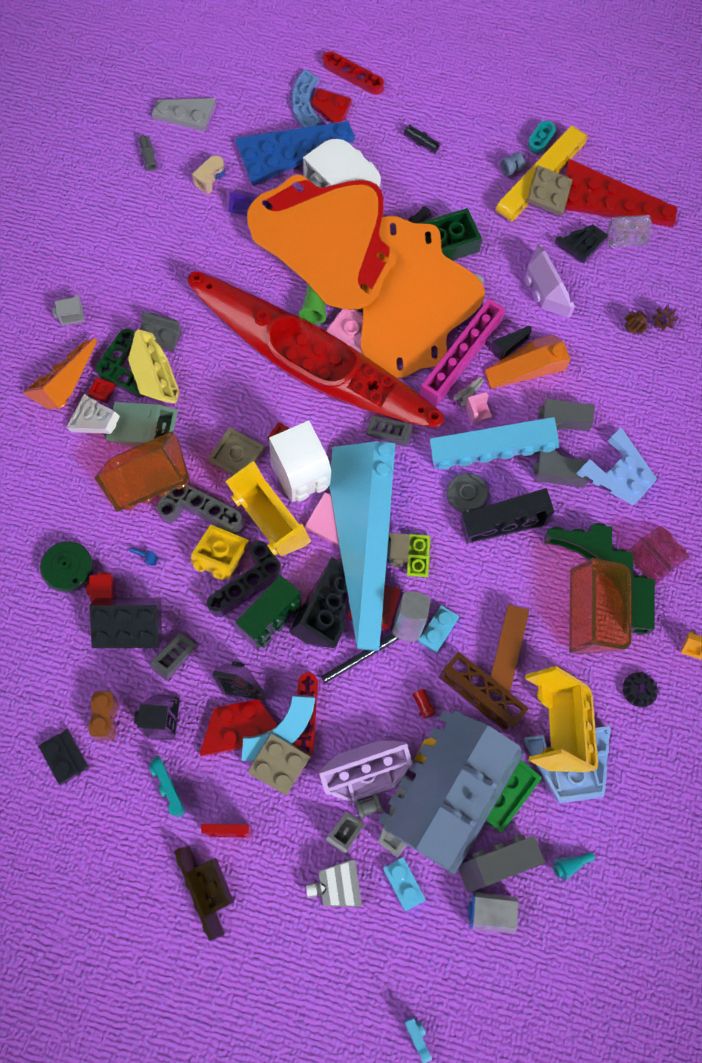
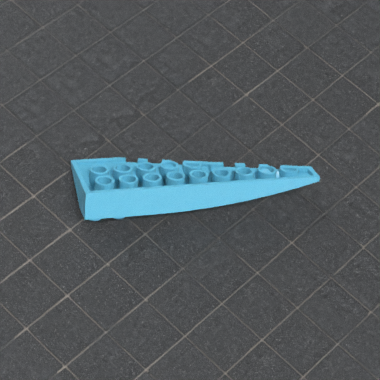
[329,441,395,651]

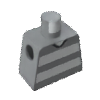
[306,860,362,907]

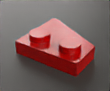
[311,88,352,123]

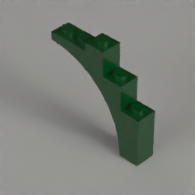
[544,523,655,635]

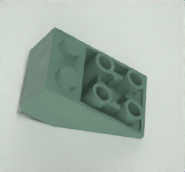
[106,402,178,455]

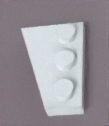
[66,394,120,434]

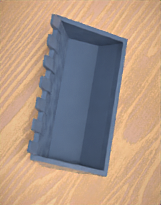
[379,711,525,875]

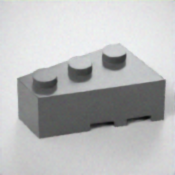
[458,834,545,893]

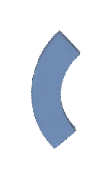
[292,69,322,128]

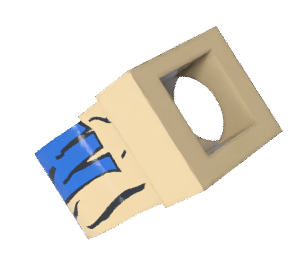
[192,156,225,195]

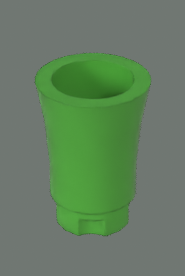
[299,284,326,324]

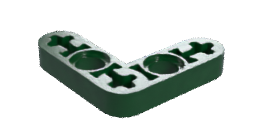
[96,329,145,398]

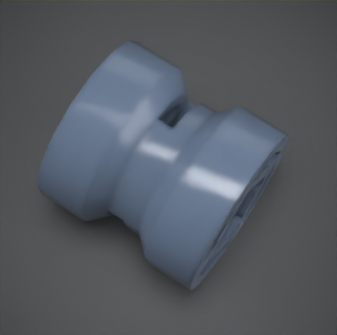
[500,151,526,177]

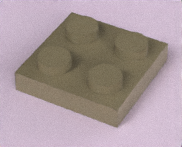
[526,165,572,216]
[207,427,265,476]
[247,732,310,796]

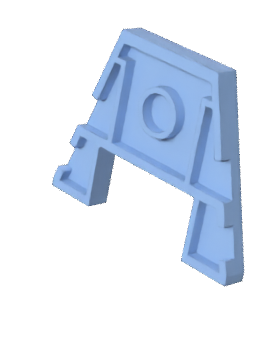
[577,427,657,505]
[523,726,611,804]

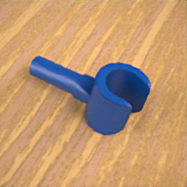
[130,547,158,566]

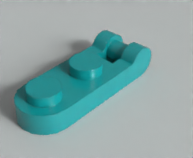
[148,755,185,818]

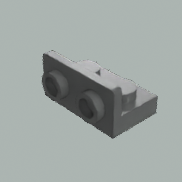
[139,312,182,352]

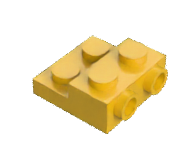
[191,524,249,580]

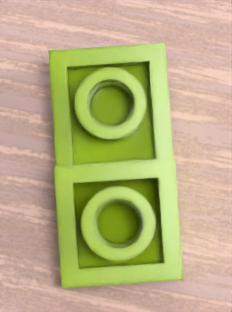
[407,534,431,578]

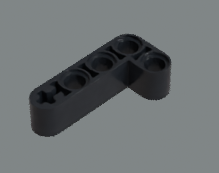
[207,541,282,617]

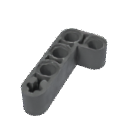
[157,481,243,534]

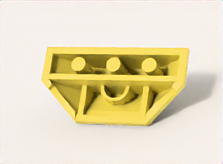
[128,329,180,404]

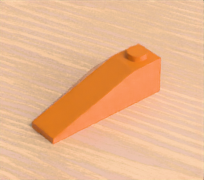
[485,334,571,389]
[23,338,97,410]

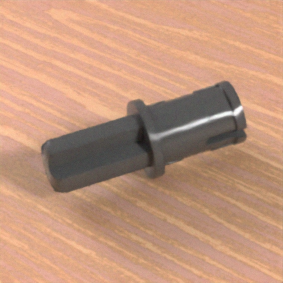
[139,135,157,171]

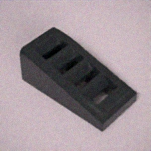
[490,326,532,360]

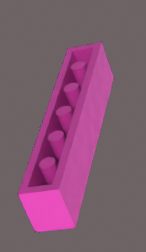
[420,299,505,407]

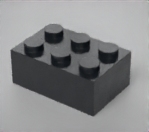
[89,598,163,648]

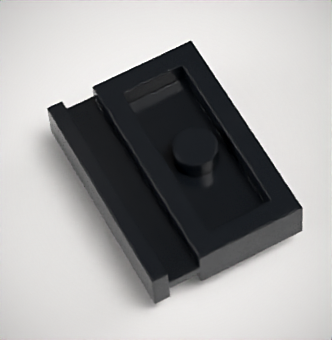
[38,729,90,786]

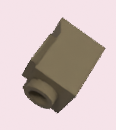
[387,533,410,567]

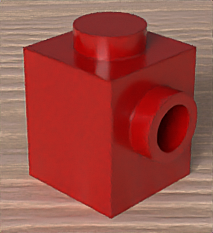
[86,572,116,603]

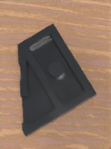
[555,224,608,264]

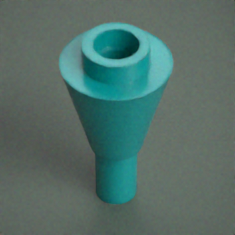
[552,851,595,881]

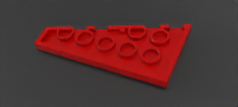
[564,159,677,227]

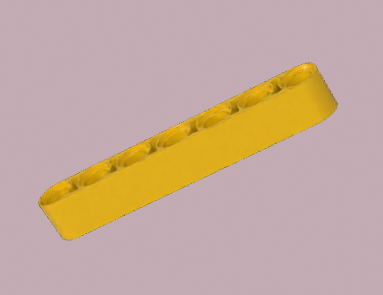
[495,125,588,222]

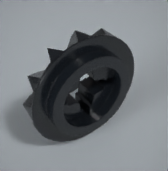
[622,672,659,707]

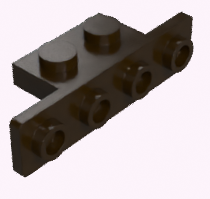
[174,846,234,941]

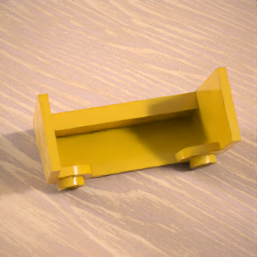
[225,461,311,556]
[525,666,598,772]

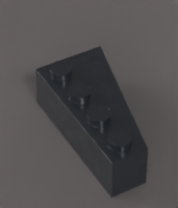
[460,488,554,544]

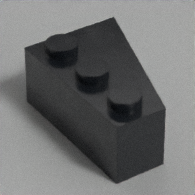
[134,694,181,741]

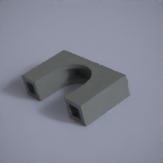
[533,399,595,488]

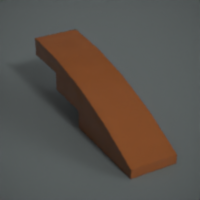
[488,604,529,695]

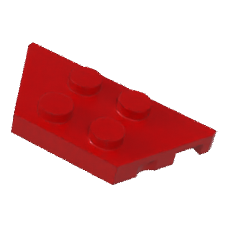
[200,699,277,757]

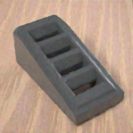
[366,415,413,447]
[151,632,197,681]

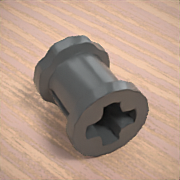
[354,793,383,820]

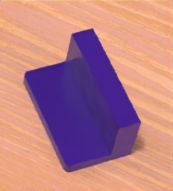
[228,190,269,216]

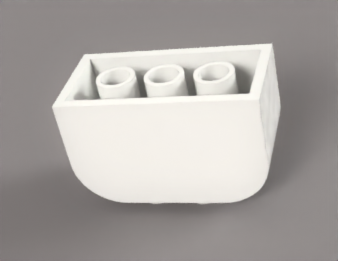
[303,139,381,188]
[269,420,331,503]

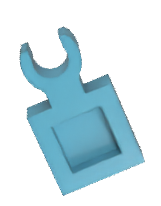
[404,1017,432,1063]

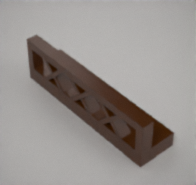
[438,651,529,734]

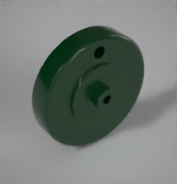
[40,541,94,593]

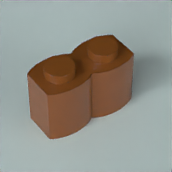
[89,691,118,741]

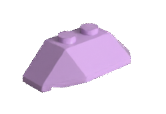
[524,244,575,318]
[319,740,413,802]

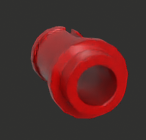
[412,689,436,719]

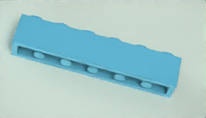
[430,417,559,470]

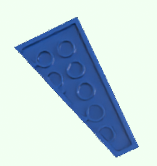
[235,121,356,186]

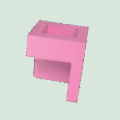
[466,392,492,425]

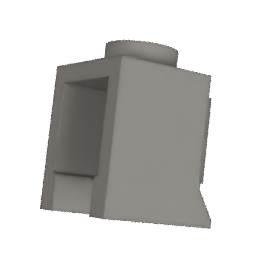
[52,295,85,326]

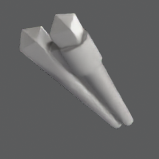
[453,377,484,408]

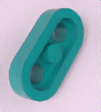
[528,121,556,154]

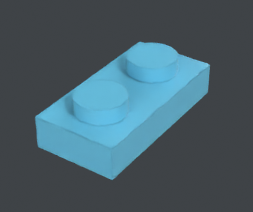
[418,605,460,654]
[383,857,426,912]

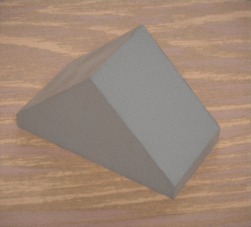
[326,811,365,855]

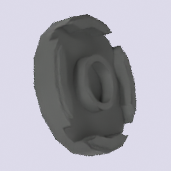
[446,473,488,513]

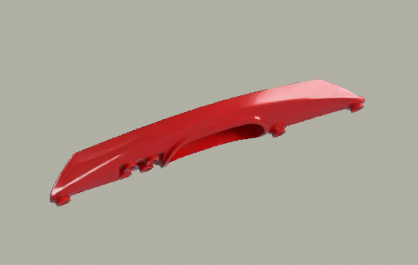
[188,271,444,427]

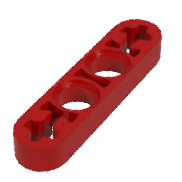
[323,51,384,95]
[293,673,318,758]

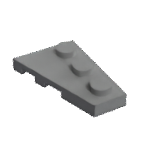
[152,98,216,132]

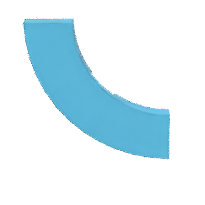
[242,695,315,761]

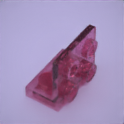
[628,526,690,585]

